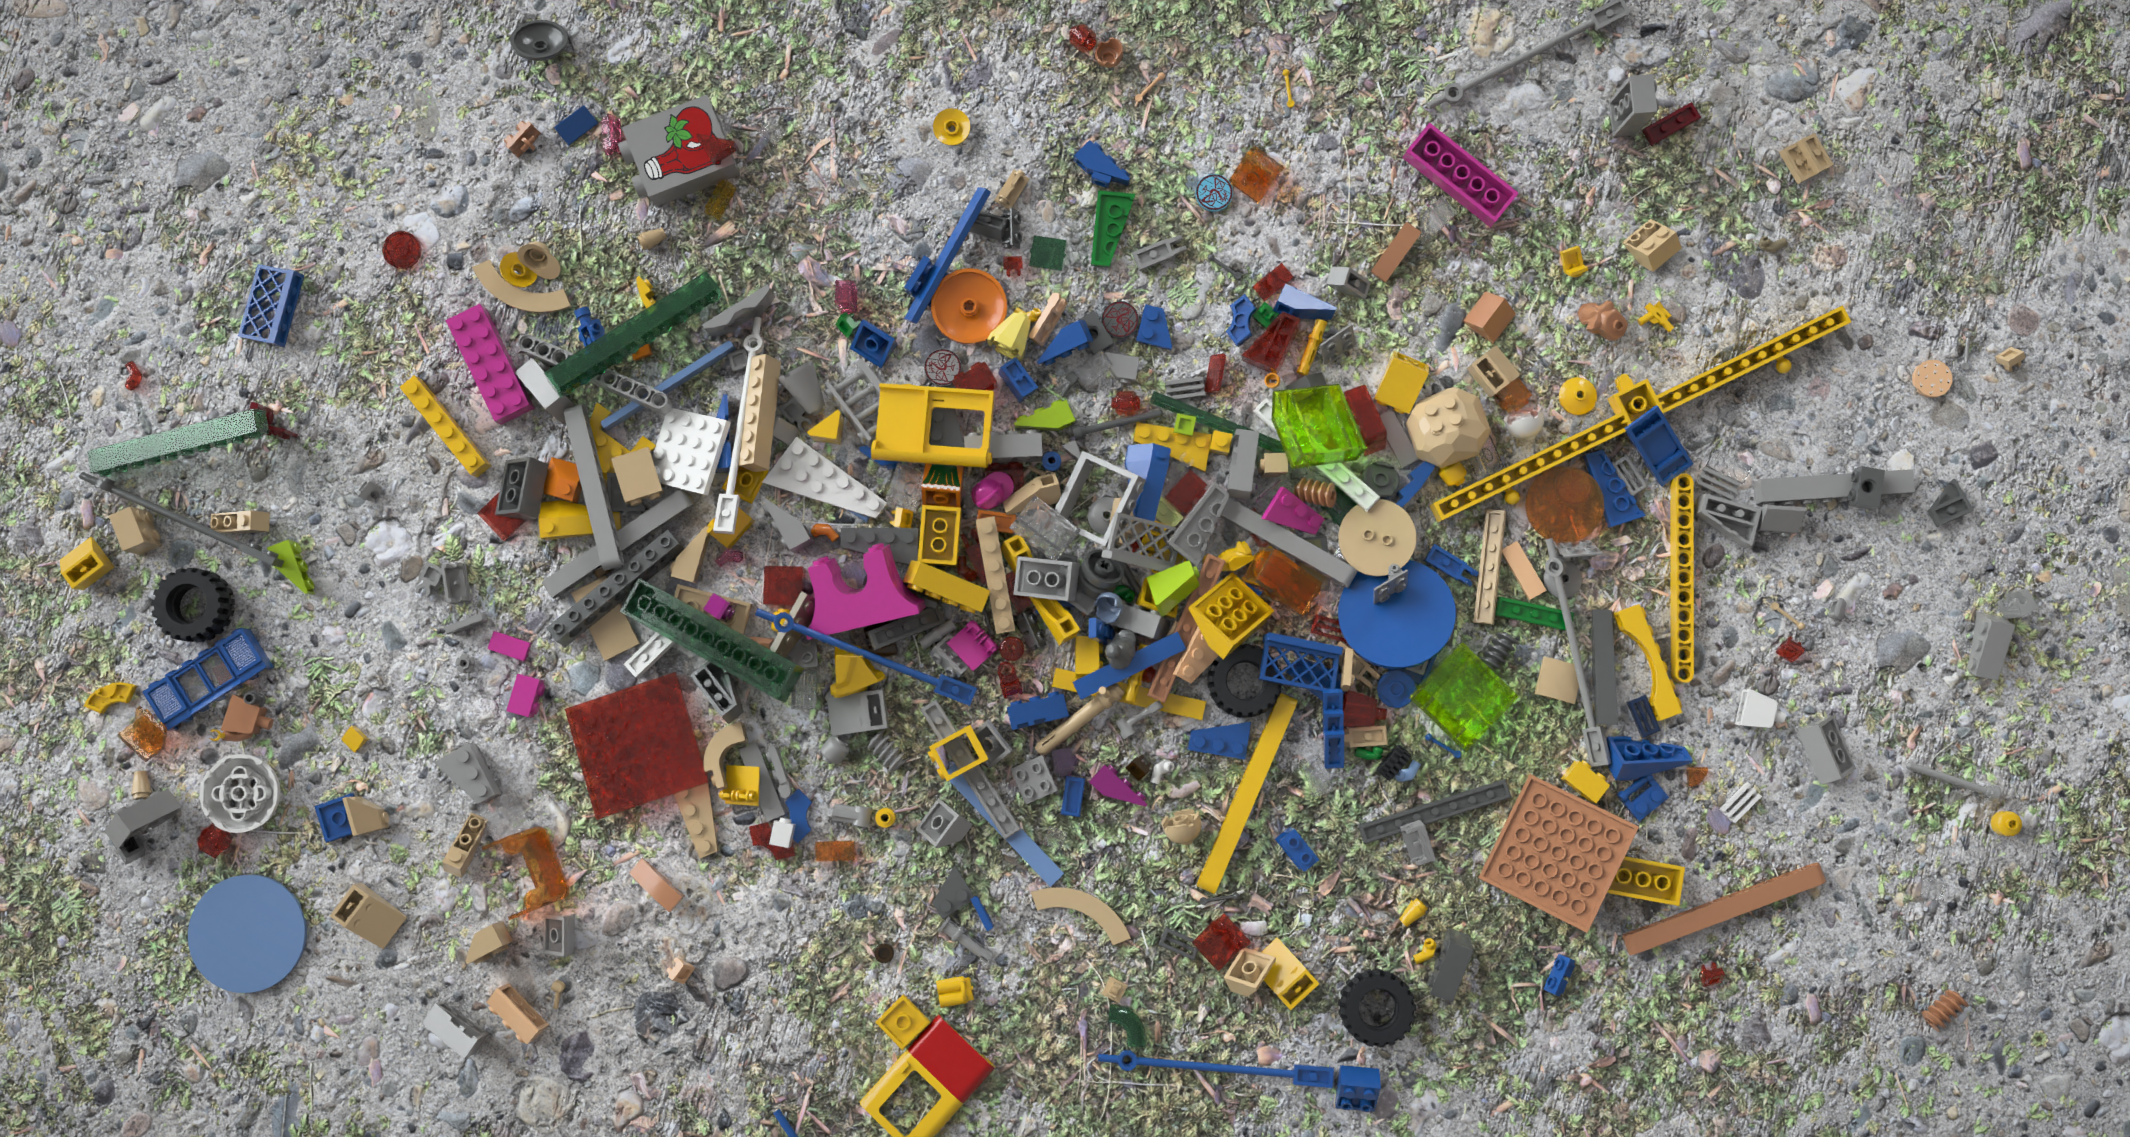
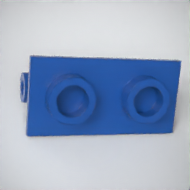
[1543,954,1576,997]

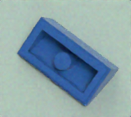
[554,105,598,146]

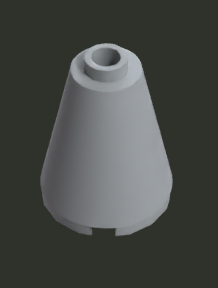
[778,360,825,416]

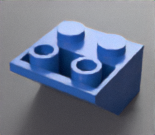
[1335,1065,1381,1112]

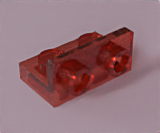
[985,462,1024,492]

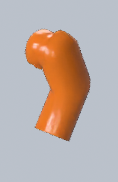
[811,523,840,542]

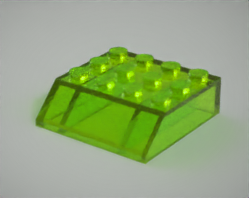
[1271,384,1367,469]
[1409,642,1519,752]

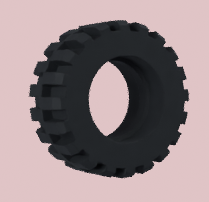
[151,568,235,642]
[1207,644,1283,718]
[1338,969,1417,1048]

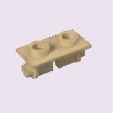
[994,169,1030,210]

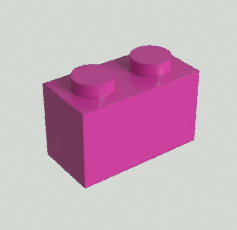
[506,674,545,718]

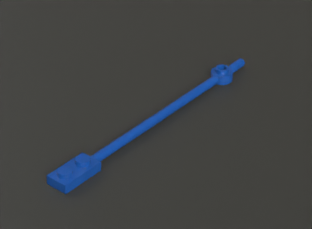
[755,608,977,706]
[1098,1050,1334,1088]

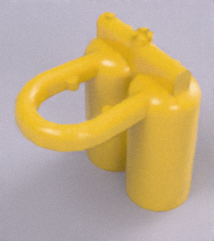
[936,976,974,1008]

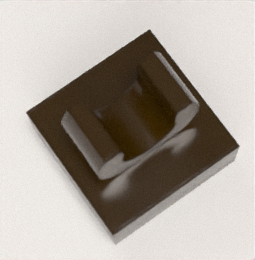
[1125,755,1152,781]

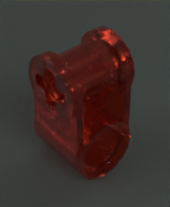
[997,661,1023,700]

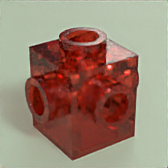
[196,823,232,858]

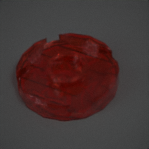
[382,231,422,269]

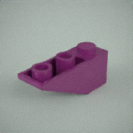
[1089,765,1148,807]

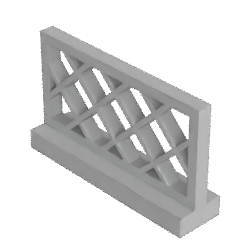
[1101,512,1178,572]

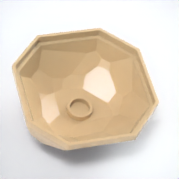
[1406,387,1491,468]

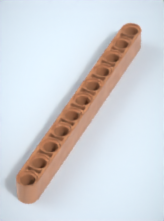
[1622,863,1827,955]

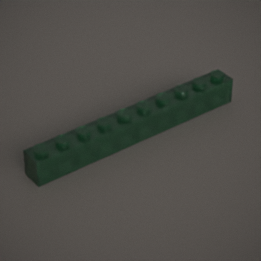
[544,271,722,398]
[87,408,269,477]

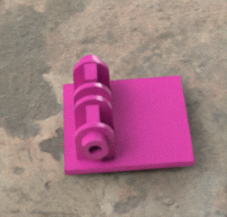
[947,620,999,671]

